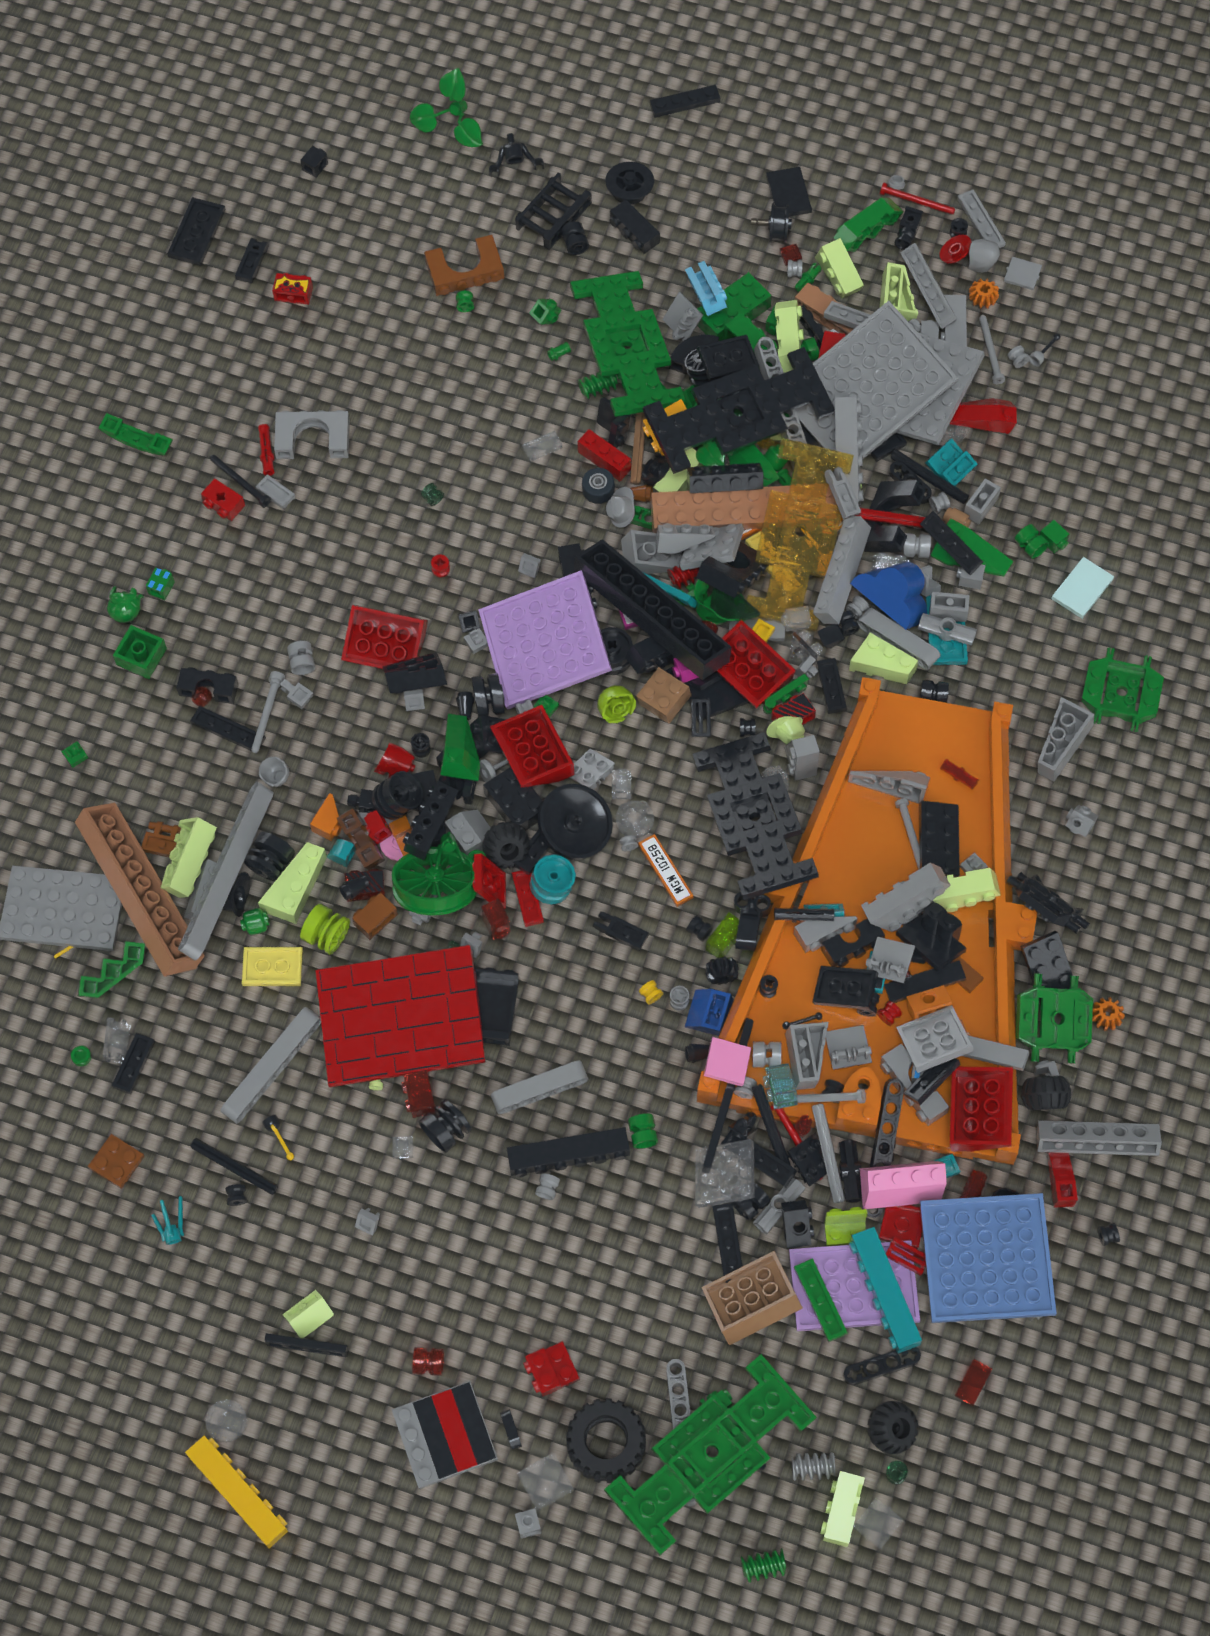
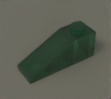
[710,588,760,620]

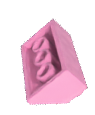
[860,1161,947,1209]

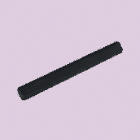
[890,449,969,504]
[752,1084,795,1178]
[190,1138,278,1195]

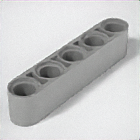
[857,608,940,670]
[490,1060,589,1114]

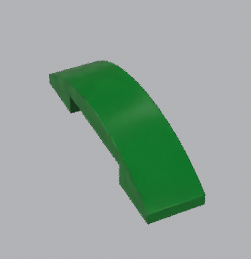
[99,413,173,455]

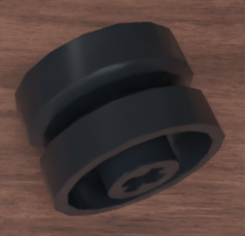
[601,627,633,675]
[471,673,505,717]

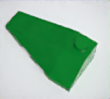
[728,444,780,487]

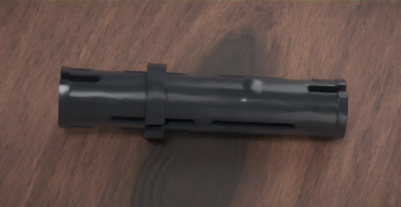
[774,907,834,922]

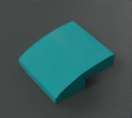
[925,438,978,486]

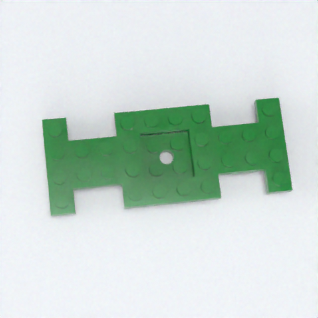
[570,271,686,417]
[604,1354,817,1556]

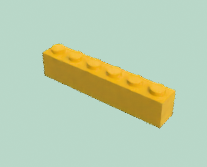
[185,1436,288,1549]

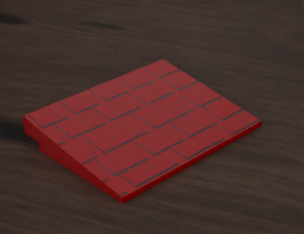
[315,945,486,1087]

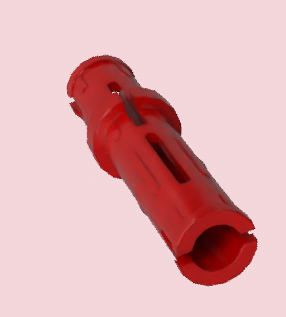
[258,424,275,476]

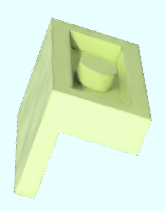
[282,1290,334,1339]

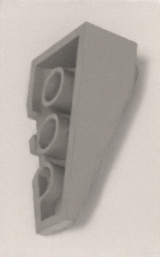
[848,771,930,804]

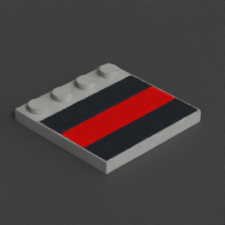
[392,1381,498,1489]

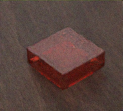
[780,244,802,266]

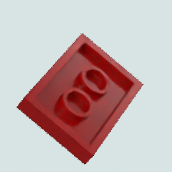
[472,853,506,910]

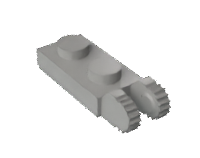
[825,467,861,519]

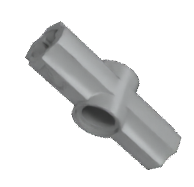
[918,613,977,646]
[753,1178,805,1235]

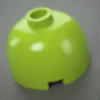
[597,685,636,723]

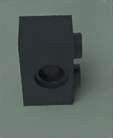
[781,1200,814,1248]

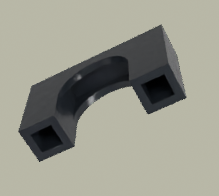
[864,480,925,552]
[696,542,770,598]

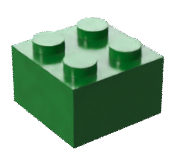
[113,625,167,679]

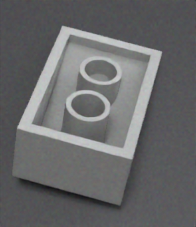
[621,530,682,574]

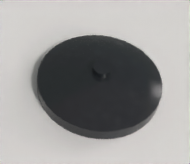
[538,784,613,860]

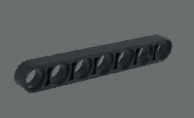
[862,1079,904,1218]

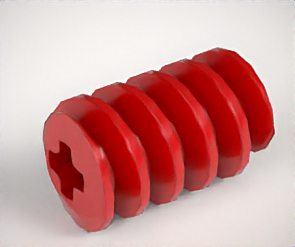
[667,565,700,590]

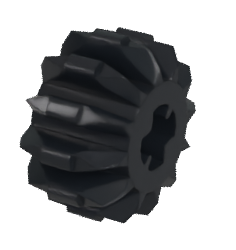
[705,956,739,985]

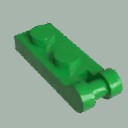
[763,673,809,714]

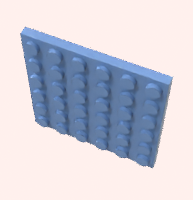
[920,1193,1057,1323]

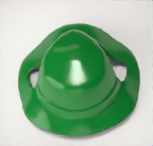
[694,579,748,625]

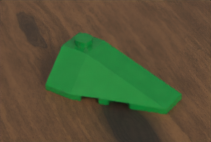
[930,518,1013,577]
[440,713,480,781]

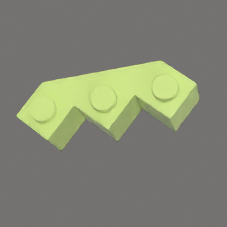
[775,300,804,373]

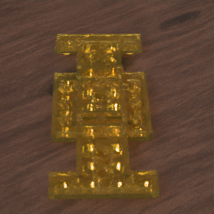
[743,438,854,631]

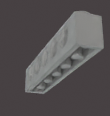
[1036,1120,1162,1156]

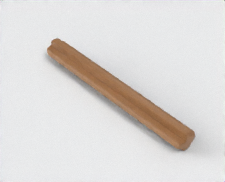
[630,412,646,485]

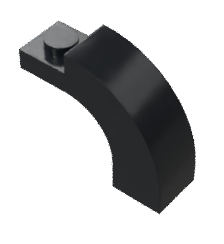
[669,334,719,374]

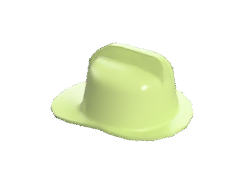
[766,716,805,745]

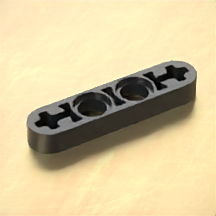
[843,1347,921,1385]

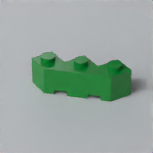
[833,197,904,252]
[77,941,145,999]

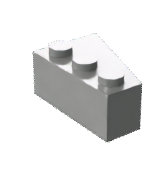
[784,735,820,781]

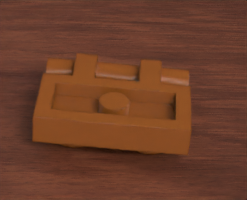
[141,821,181,857]

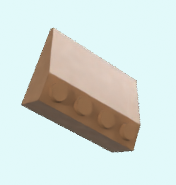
[701,1251,803,1345]

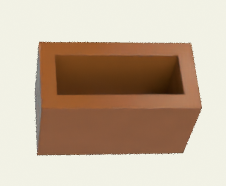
[352,892,398,940]

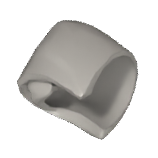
[968,239,1000,273]

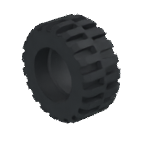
[566,1398,646,1483]

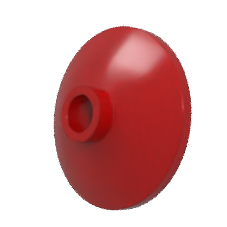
[939,235,972,264]

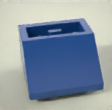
[685,989,733,1036]

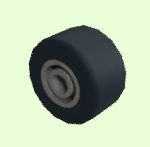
[582,468,615,504]

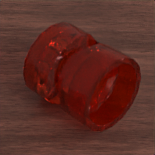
[412,1347,444,1376]

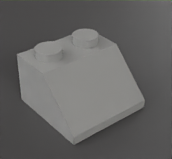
[445,810,491,855]

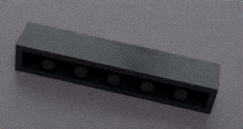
[506,1127,630,1177]

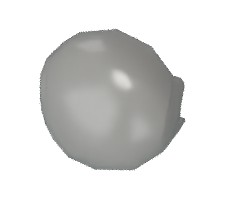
[259,756,290,787]

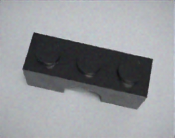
[176,667,239,704]
[821,918,885,967]

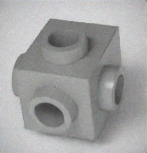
[1065,805,1098,837]

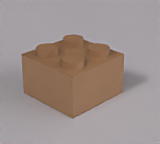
[636,667,691,724]

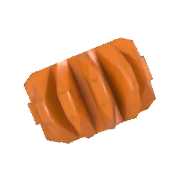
[969,278,999,309]
[1092,997,1125,1031]

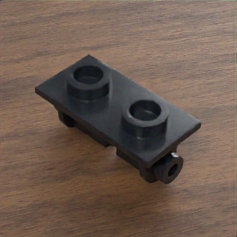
[728,1112,757,1139]

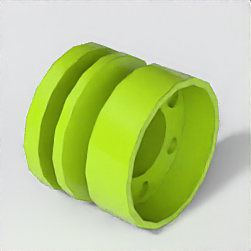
[300,904,350,955]

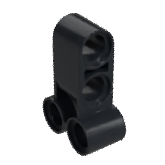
[734,892,771,952]

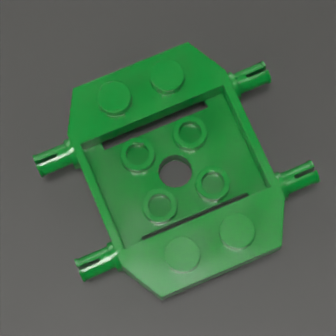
[1081,648,1164,732]
[1016,974,1093,1064]

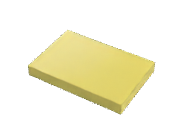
[242,947,303,986]

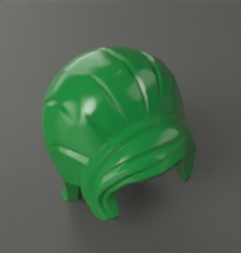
[107,586,144,623]

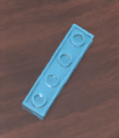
[685,261,727,316]

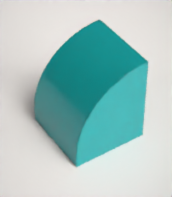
[327,839,356,867]

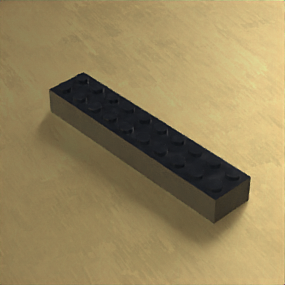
[574,539,732,680]

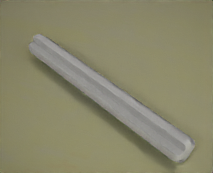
[812,1103,845,1203]

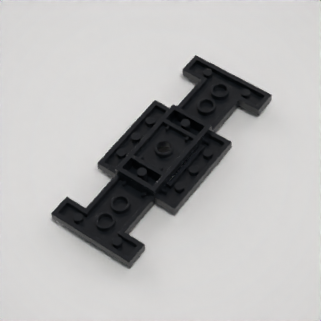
[642,347,835,474]
[692,732,819,900]

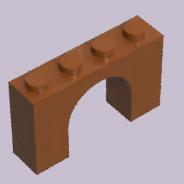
[424,235,504,296]

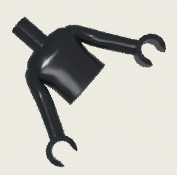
[489,133,544,177]

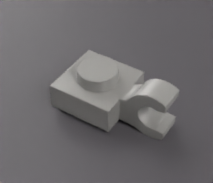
[280,679,314,709]

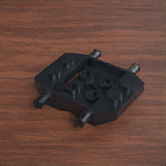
[1006,872,1090,934]

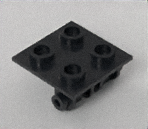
[787,1132,827,1187]

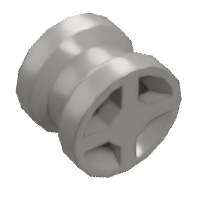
[787,260,802,278]
[1007,345,1030,368]
[929,492,950,514]
[846,596,869,619]
[515,699,534,714]
[734,1076,757,1099]

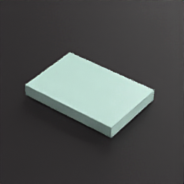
[1052,557,1114,619]

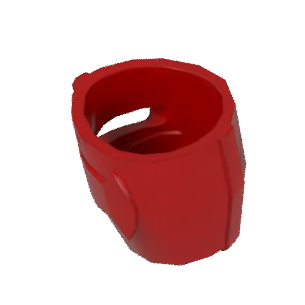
[374,743,416,778]

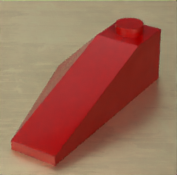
[950,398,1017,434]

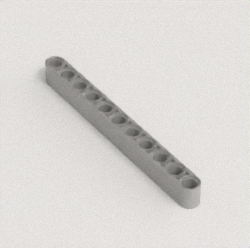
[178,781,274,961]

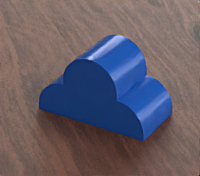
[850,562,927,630]

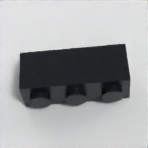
[610,200,660,254]

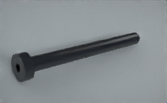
[210,455,271,508]

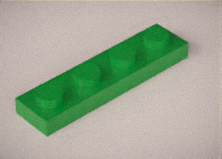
[794,1258,848,1343]

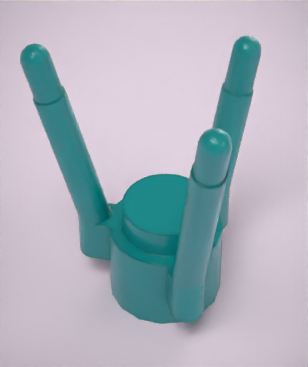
[151,1196,184,1245]

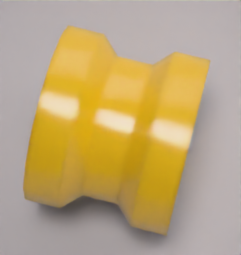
[639,980,663,1005]

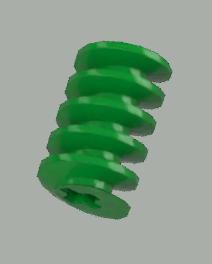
[577,372,617,400]
[740,1548,786,1583]

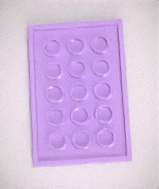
[789,1241,920,1331]

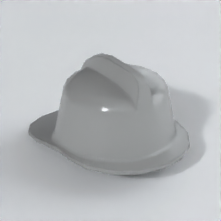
[606,487,635,528]

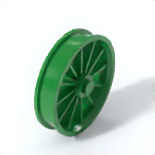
[391,847,477,915]

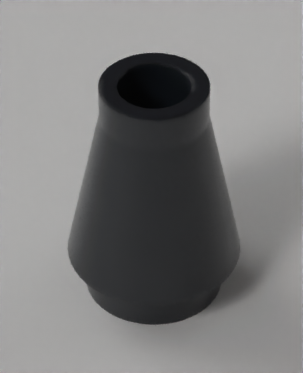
[456,691,474,720]
[339,875,369,900]
[685,1044,710,1063]

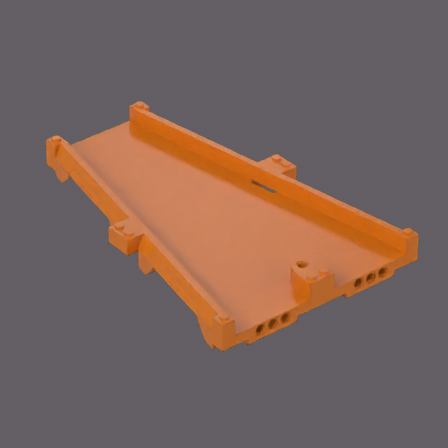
[697,677,1037,1165]

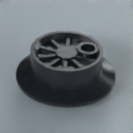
[605,162,654,204]

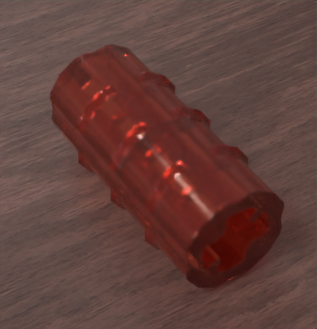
[959,1170,988,1198]

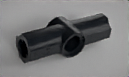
[838,1140,862,1203]

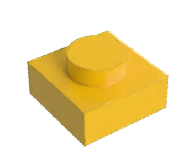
[752,619,775,643]

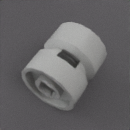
[903,533,931,559]
[287,641,315,675]
[753,1041,781,1068]

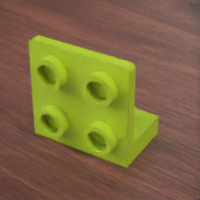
[824,1207,867,1247]

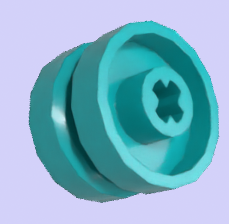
[529,855,576,905]

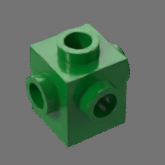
[529,298,562,325]

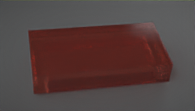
[955,1359,992,1406]

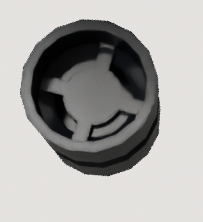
[561,221,589,255]
[920,680,949,703]
[732,1182,771,1221]

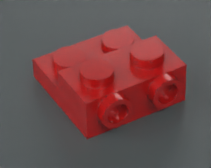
[523,1341,580,1397]

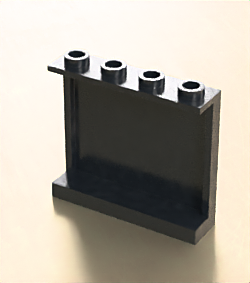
[474,966,519,1046]

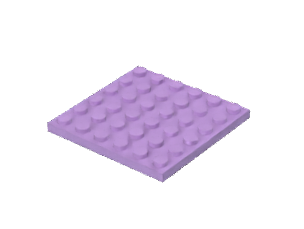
[478,570,612,709]

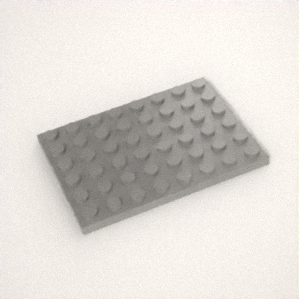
[796,301,959,462]

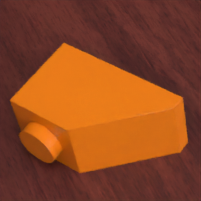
[310,793,342,841]

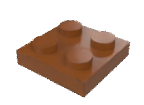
[88,1134,145,1189]

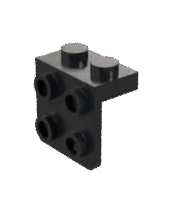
[597,397,631,448]
[470,715,506,759]

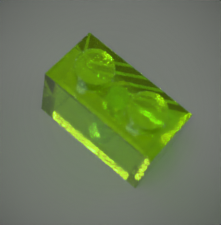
[706,912,739,958]

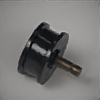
[751,203,792,244]

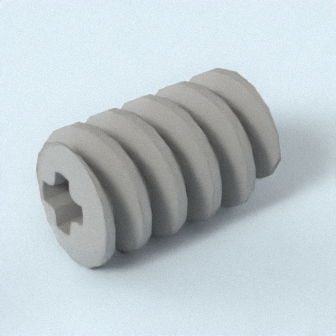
[792,1452,835,1481]

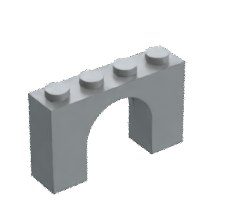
[274,410,350,459]

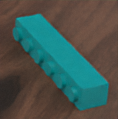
[849,1227,922,1354]

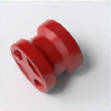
[431,554,450,578]
[877,1001,902,1026]

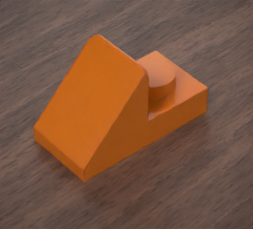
[389,815,412,856]

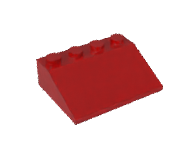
[341,605,428,669]
[717,620,796,709]
[490,705,575,788]
[950,1066,1013,1152]

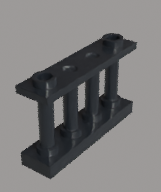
[515,172,592,250]

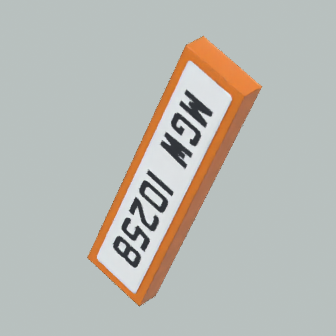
[638,834,694,907]

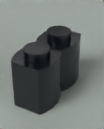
[921,902,962,947]

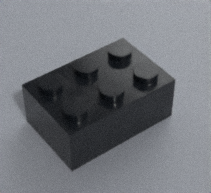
[483,767,543,831]

